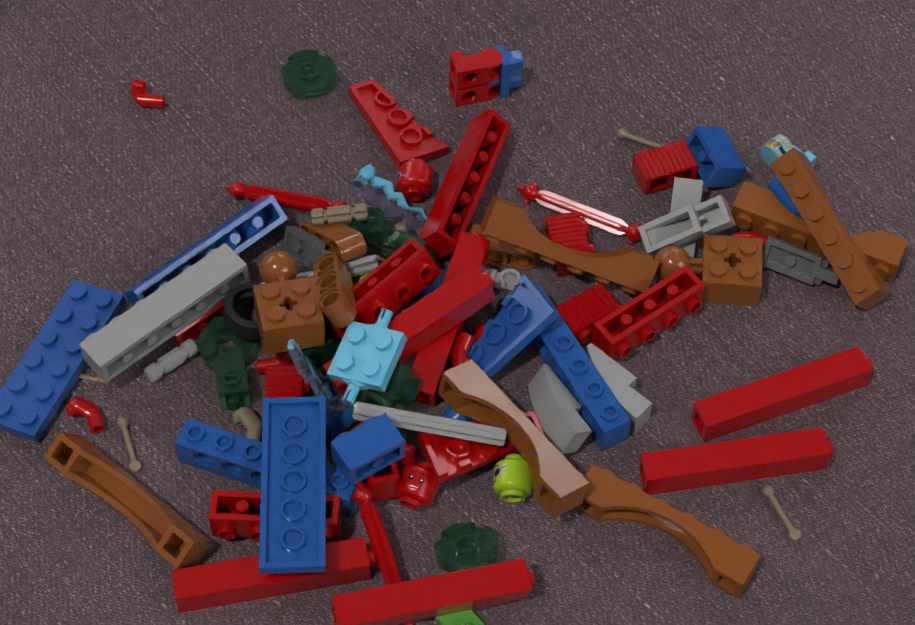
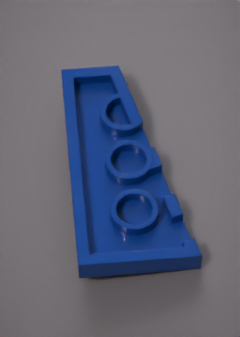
[466,274,559,378]

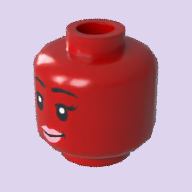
[396,158,434,202]
[395,461,440,511]

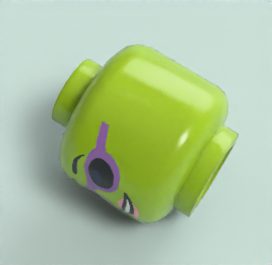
[493,454,533,503]

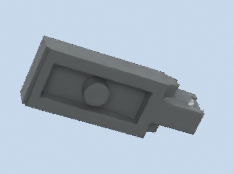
[283,226,337,268]
[762,236,840,286]

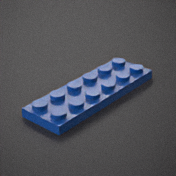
[0,279,126,442]
[259,396,326,574]

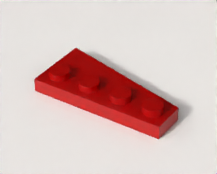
[348,79,449,169]
[418,411,545,484]

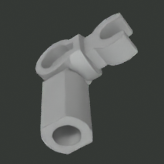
[484,267,521,313]

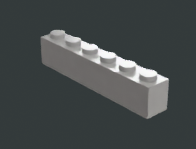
[79,243,250,383]

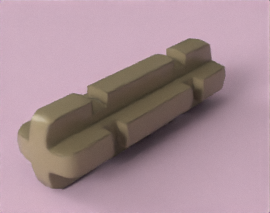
[311,203,368,226]

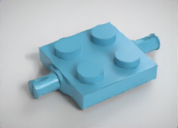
[327,308,408,406]

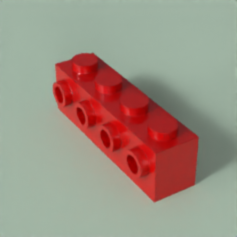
[322,238,442,340]
[591,266,705,361]
[208,490,342,543]

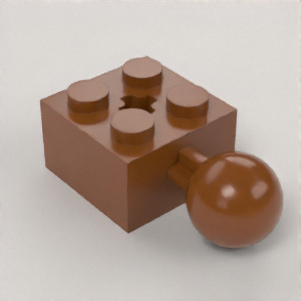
[655,234,763,307]
[253,250,325,355]

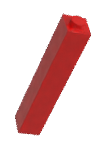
[405,231,491,407]
[323,264,496,396]
[691,346,873,442]
[638,427,834,495]
[172,537,376,613]
[331,558,535,625]

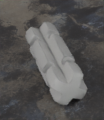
[144,339,199,383]

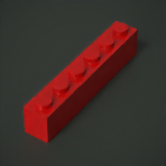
[417,108,511,260]

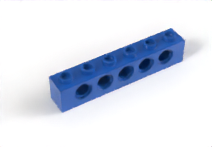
[123,194,288,306]
[530,284,631,451]
[174,418,358,519]

